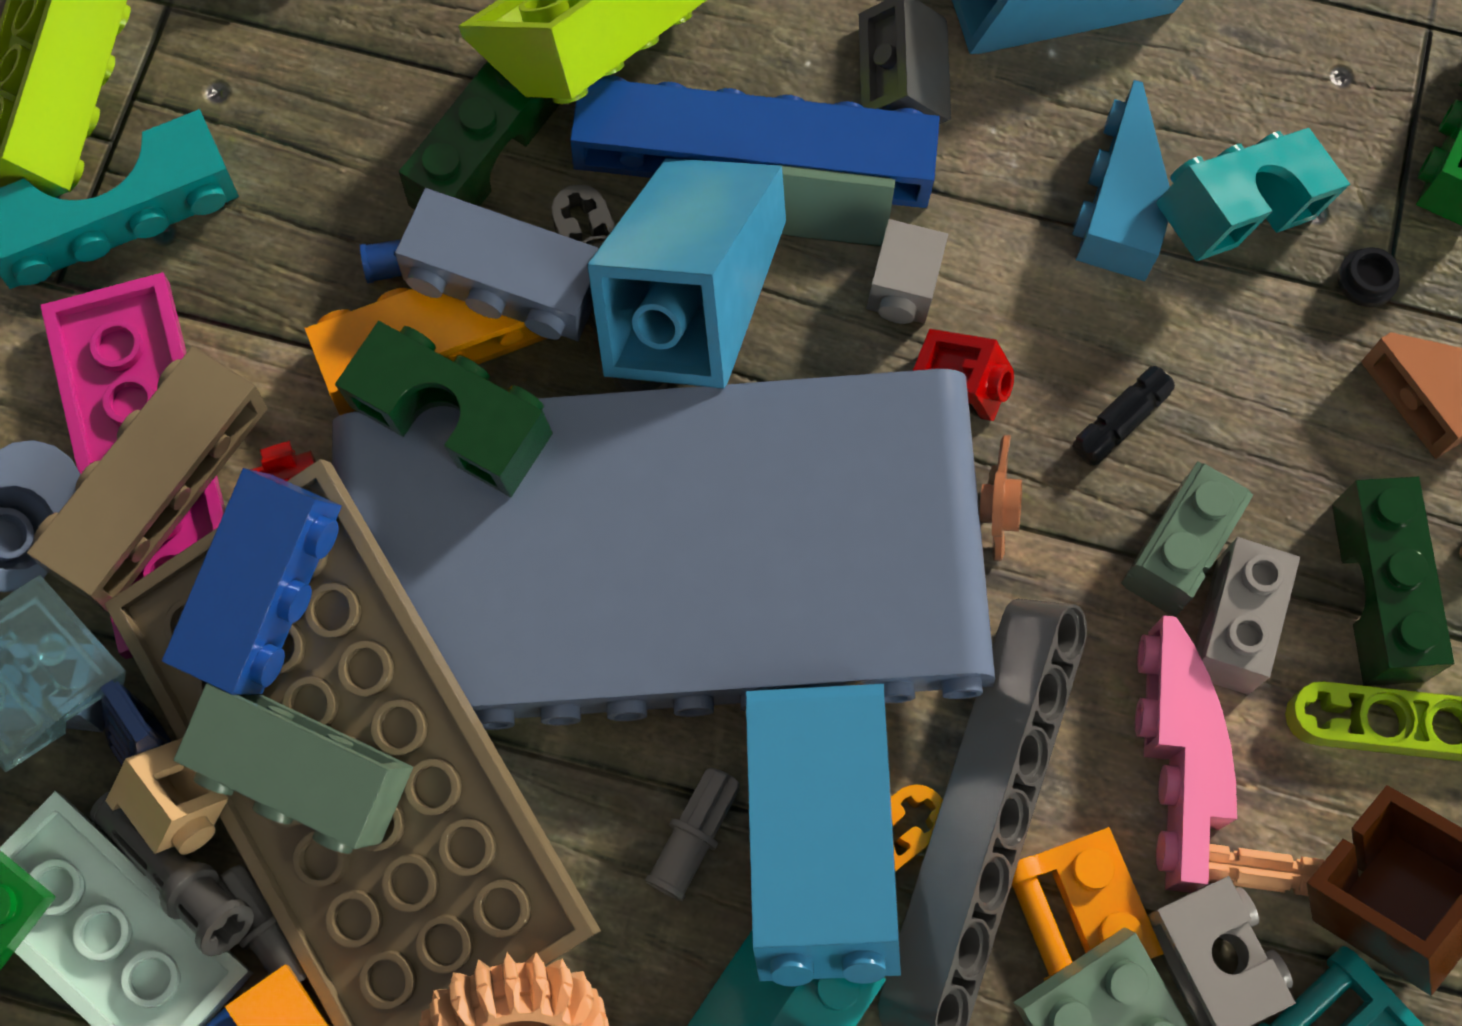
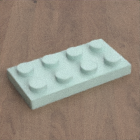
[0,791,254,1026]

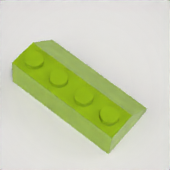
[0,0,131,197]
[459,0,707,104]

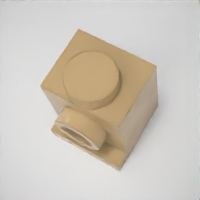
[105,738,228,855]

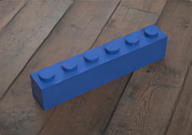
[570,75,940,208]

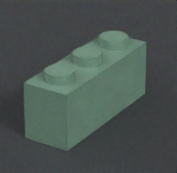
[173,683,413,854]

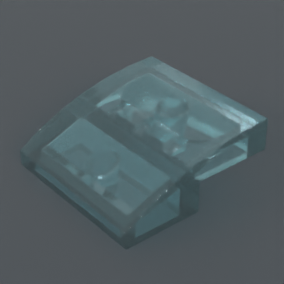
[0,575,126,772]

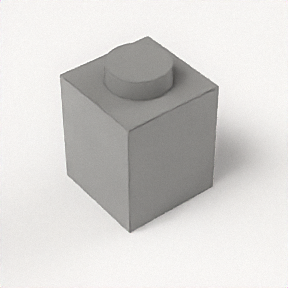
[866,219,948,324]

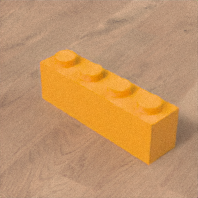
[304,288,548,416]

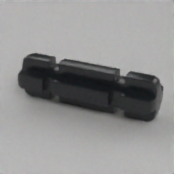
[1072,366,1175,466]

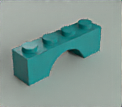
[0,109,239,289]

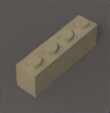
[27,345,268,613]

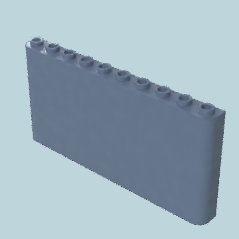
[332,369,995,730]

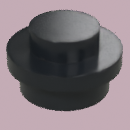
[1337,247,1400,307]

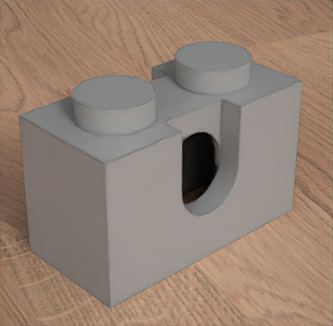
[1147,876,1296,1026]

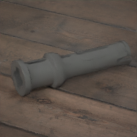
[90,791,254,956]

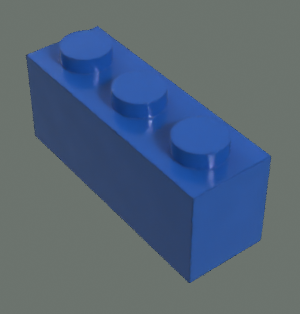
[162,468,342,695]

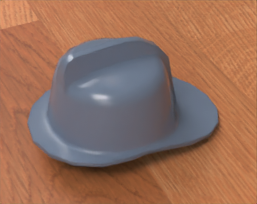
[0,440,81,592]

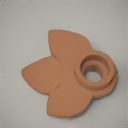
[979,435,1022,561]

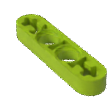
[1285,681,1462,762]

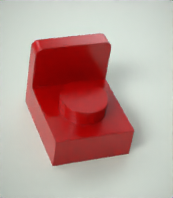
[913,329,1014,421]

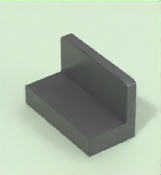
[858,0,951,124]

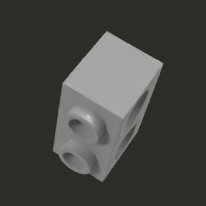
[1194,537,1300,695]

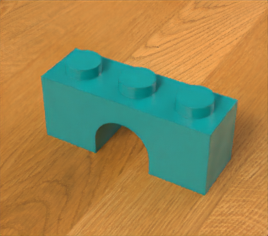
[1156,128,1350,262]

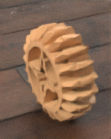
[418,952,609,1026]

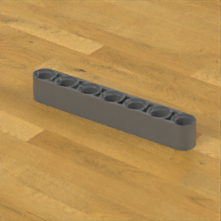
[878,598,1087,1026]

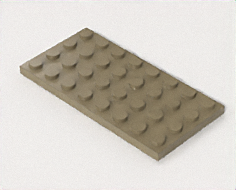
[104,459,601,1026]

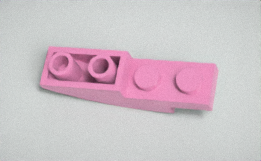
[1135,616,1237,893]

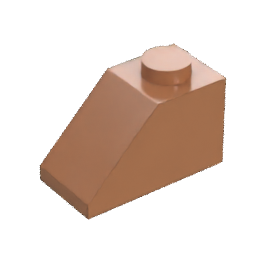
[1361,332,1462,459]

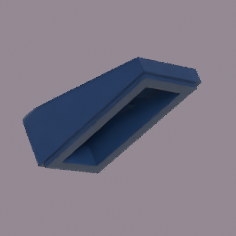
[100,680,172,766]

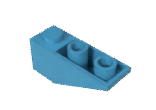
[1072,80,1170,281]

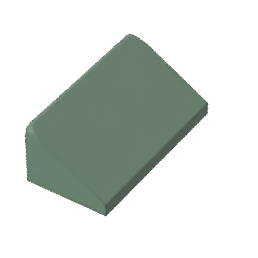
[781,165,895,246]

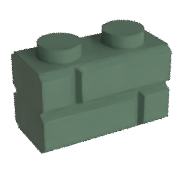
[1121,461,1254,617]

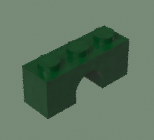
[399,61,559,210]
[335,320,553,497]
[1332,476,1455,686]

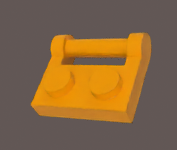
[1011,827,1164,981]

